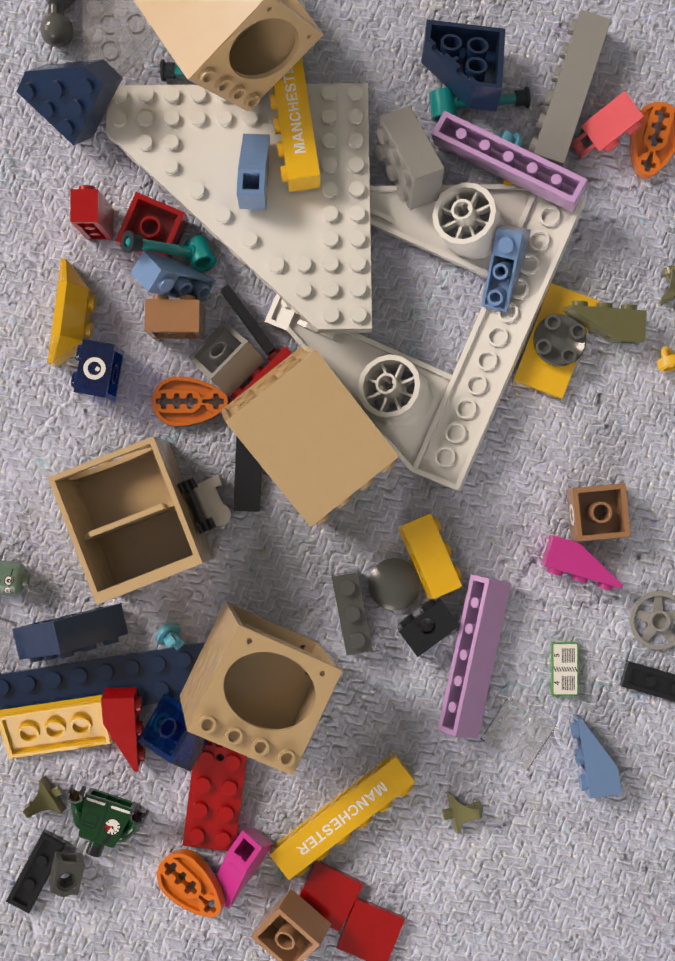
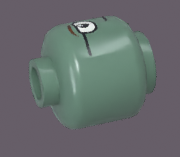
[0,560,30,596]

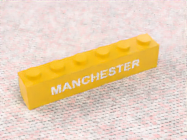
[269,57,321,192]
[269,752,415,880]

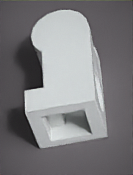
[195,475,232,526]

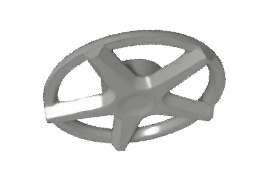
[629,591,675,650]

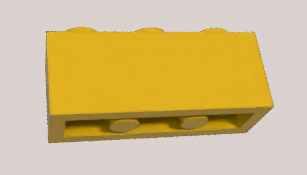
[397,513,462,599]

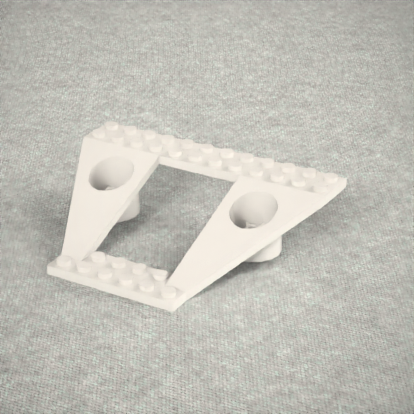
[264,182,585,492]

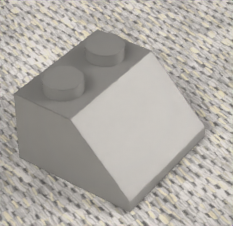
[188,321,265,397]

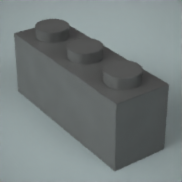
[332,570,373,656]

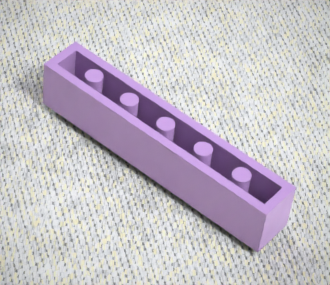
[431,111,587,213]
[437,574,511,738]

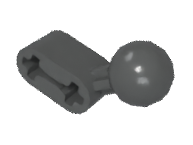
[40,0,75,48]

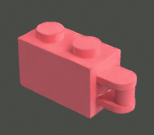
[570,91,644,159]

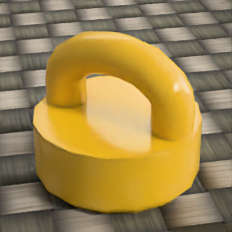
[656,346,675,373]

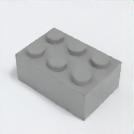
[375,106,445,210]

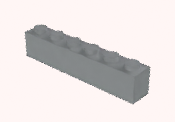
[528,9,611,167]

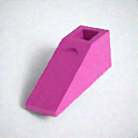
[541,535,623,591]
[216,827,274,909]

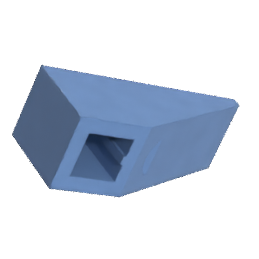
[237,134,270,210]
[482,224,531,313]
[131,251,216,302]
[570,714,622,799]

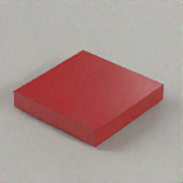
[299,860,363,932]
[336,897,405,961]

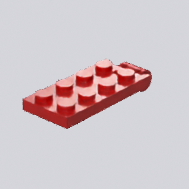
[183,737,247,851]

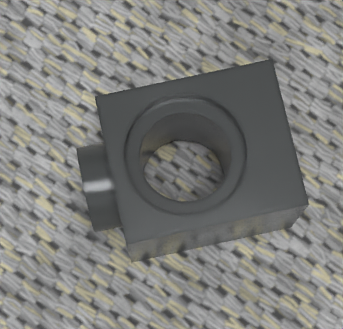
[49,851,85,897]

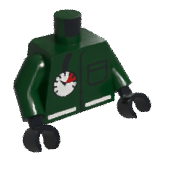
[66,784,150,857]

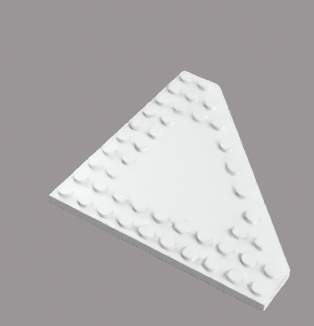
[106,83,372,333]

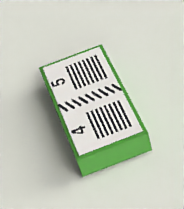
[551,642,579,696]

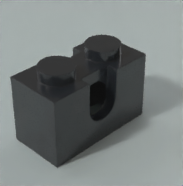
[398,598,460,657]

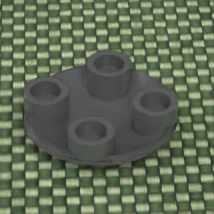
[533,314,586,366]
[368,558,421,611]

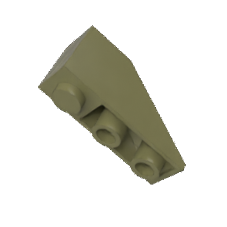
[562,301,647,344]

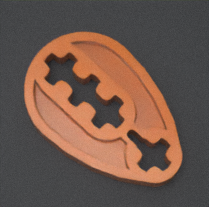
[629,102,675,179]
[152,376,229,427]
[157,849,225,918]

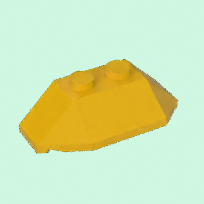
[47,258,97,367]

